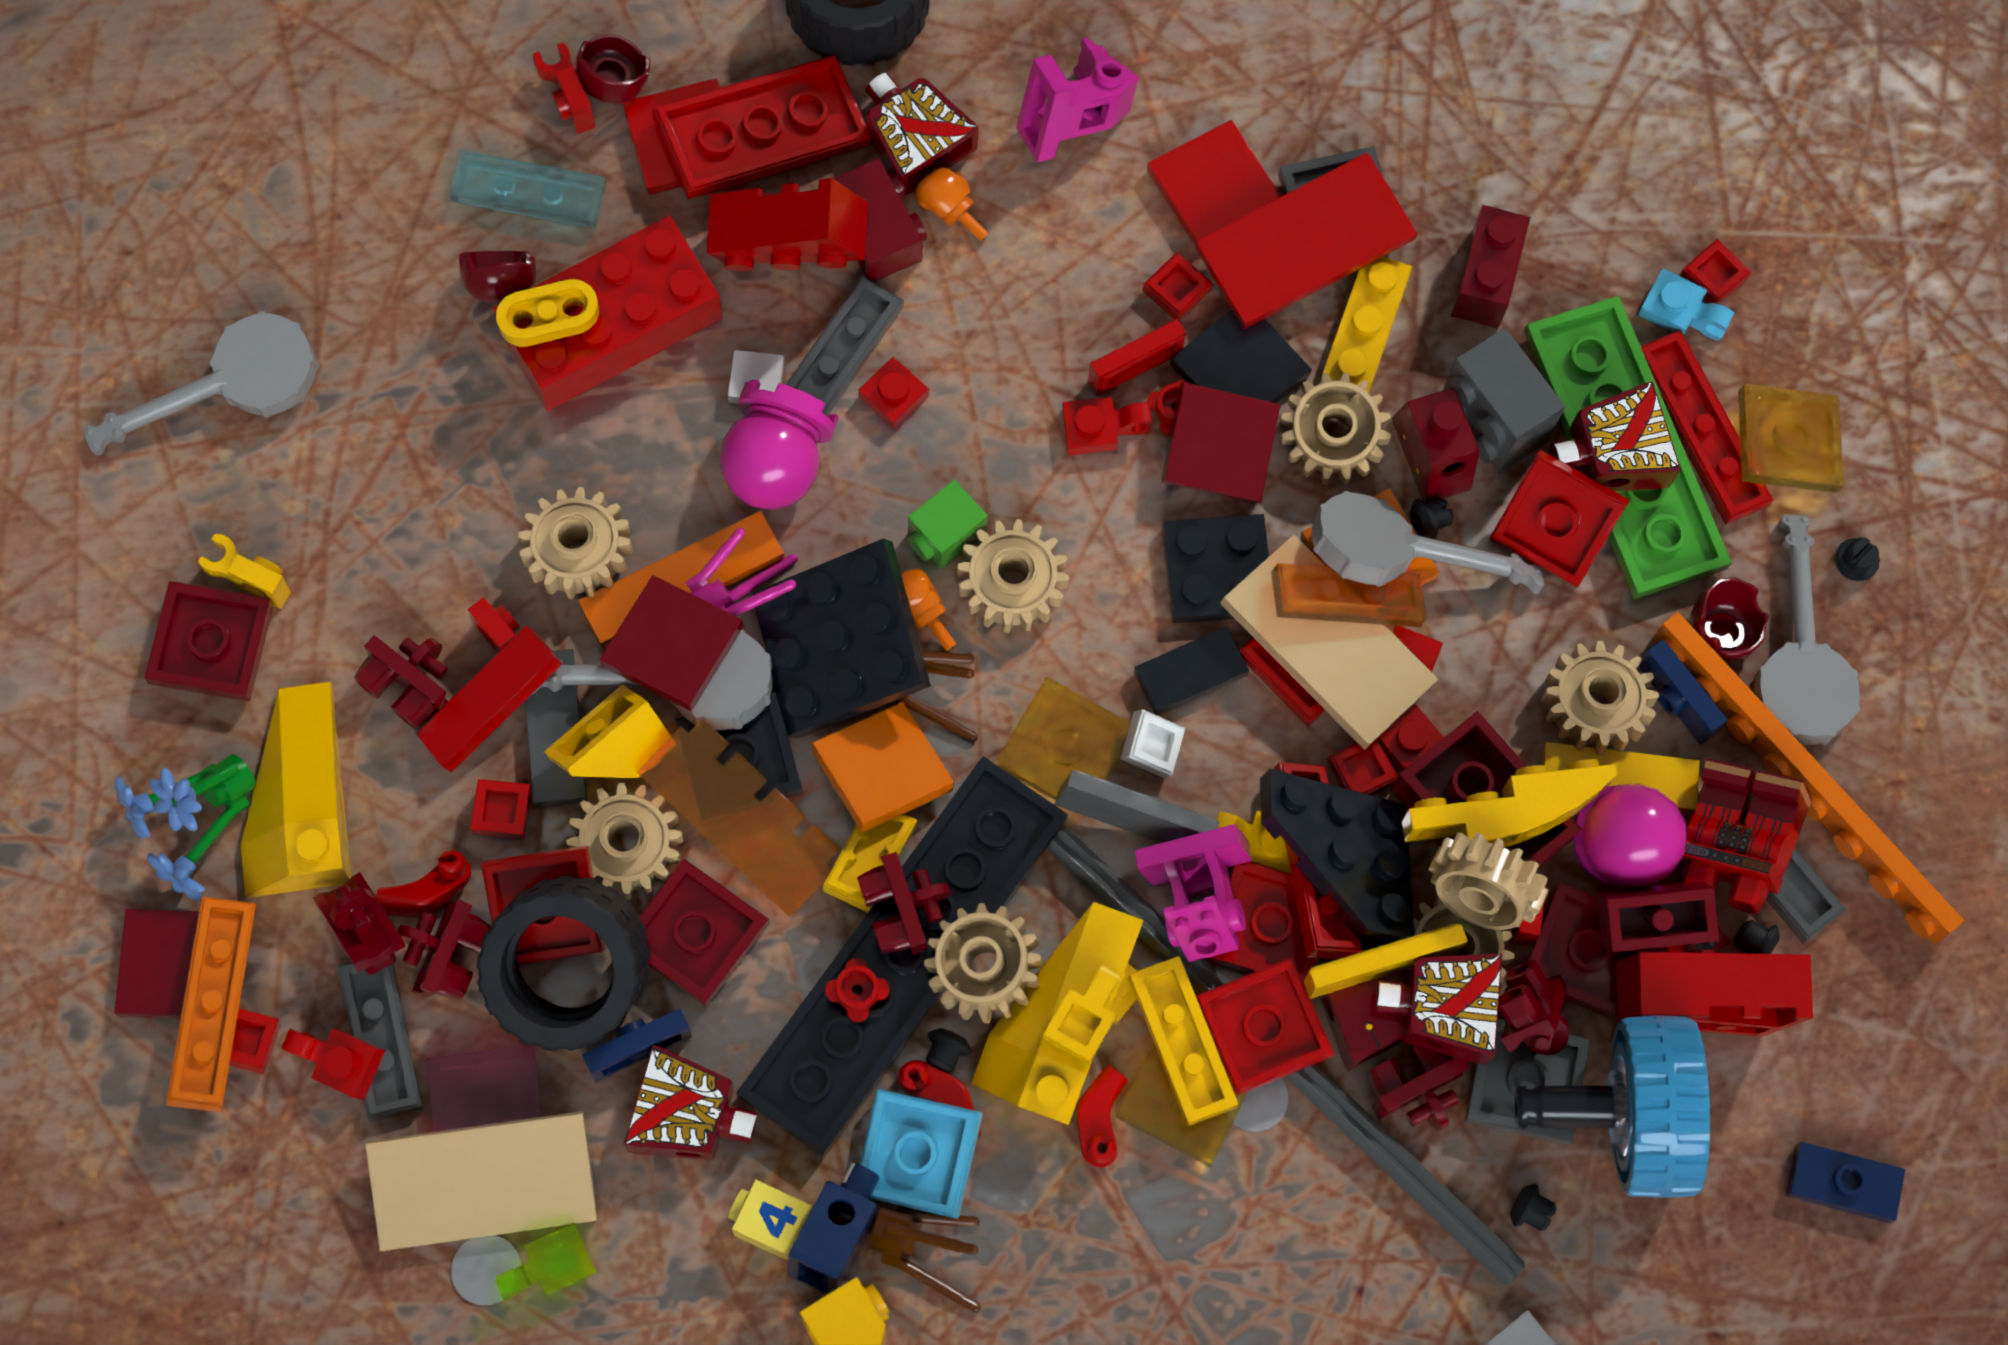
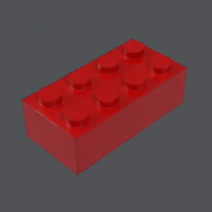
[493,215,722,412]

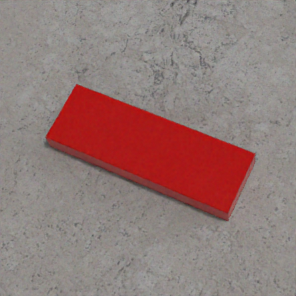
[416,625,563,773]

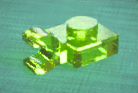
[495,1223,597,1301]

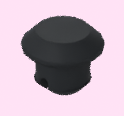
[1410,497,1454,539]
[1834,537,1880,581]
[1734,920,1780,954]
[926,1028,972,1073]
[1510,1183,1557,1231]

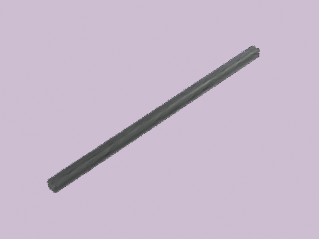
[1048,828,1525,1285]

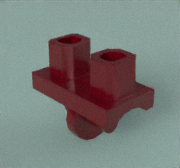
[354,635,448,729]
[857,852,951,955]
[313,872,405,975]
[398,899,491,999]
[1499,960,1570,1055]
[1367,1046,1470,1131]

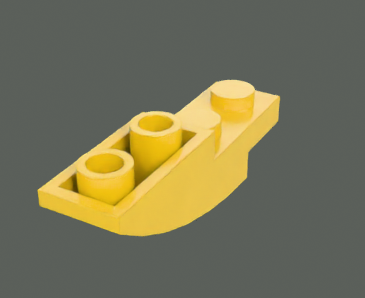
[1402,759,1617,847]

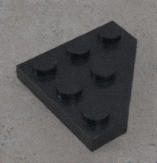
[1260,769,1414,945]

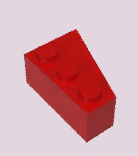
[1616,947,1813,1037]

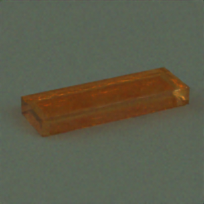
[1271,563,1427,627]

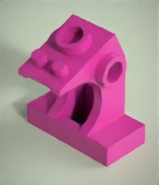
[1016,37,1139,162]
[1135,824,1252,962]

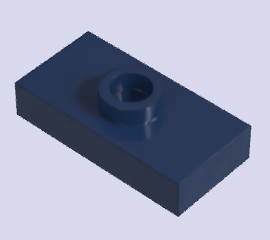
[1638,639,1728,745]
[582,1008,692,1083]
[1786,1142,1906,1223]

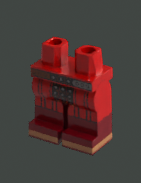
[1682,758,1812,915]

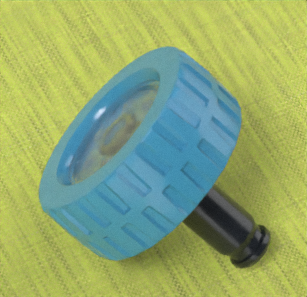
[1514,1016,1710,1198]

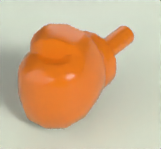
[914,167,989,242]
[901,569,957,652]

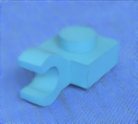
[1638,269,1734,341]

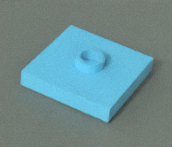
[859,1089,983,1219]

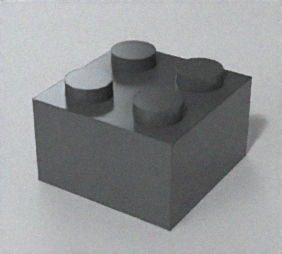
[1443,327,1566,474]

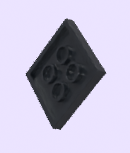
[752,538,931,739]

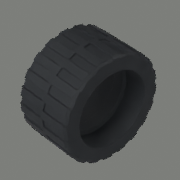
[785,0,930,66]
[476,875,651,1051]

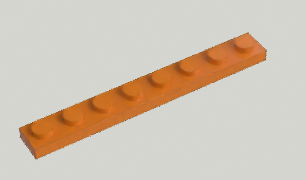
[1652,611,1965,945]

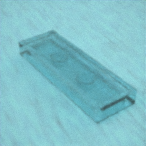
[449,150,607,229]

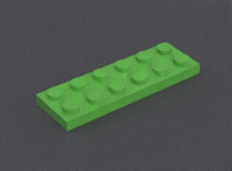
[1524,296,1732,600]

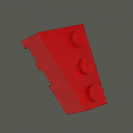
[707,178,868,271]

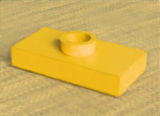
[823,814,917,913]

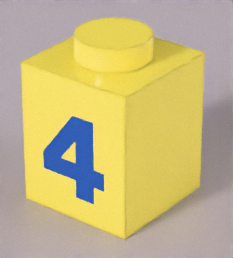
[728,1180,813,1261]

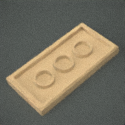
[1220,535,1439,750]
[365,1111,598,1251]

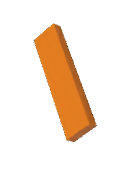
[578,510,785,649]
[166,896,256,1113]

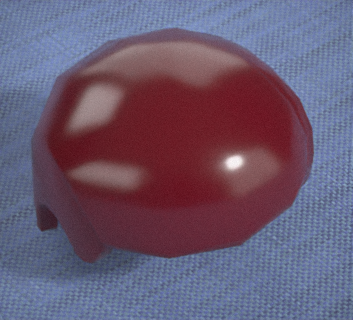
[576,34,650,104]
[459,251,536,304]
[1690,577,1769,662]

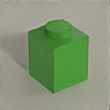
[907,479,988,569]

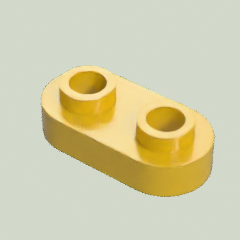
[496,279,599,347]

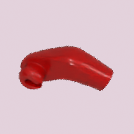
[376,850,472,918]
[897,1060,982,1138]
[1076,1065,1128,1168]

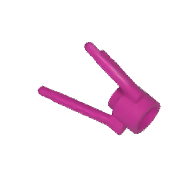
[686,528,798,616]

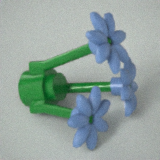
[115,754,256,901]

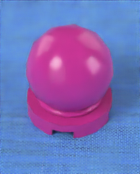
[720,380,839,510]
[1572,784,1687,889]

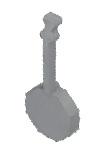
[83,311,320,456]
[1311,491,1544,594]
[1753,515,1861,745]
[531,629,772,730]

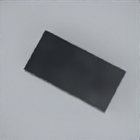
[1134,626,1249,716]

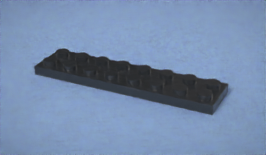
[736,756,1068,1158]

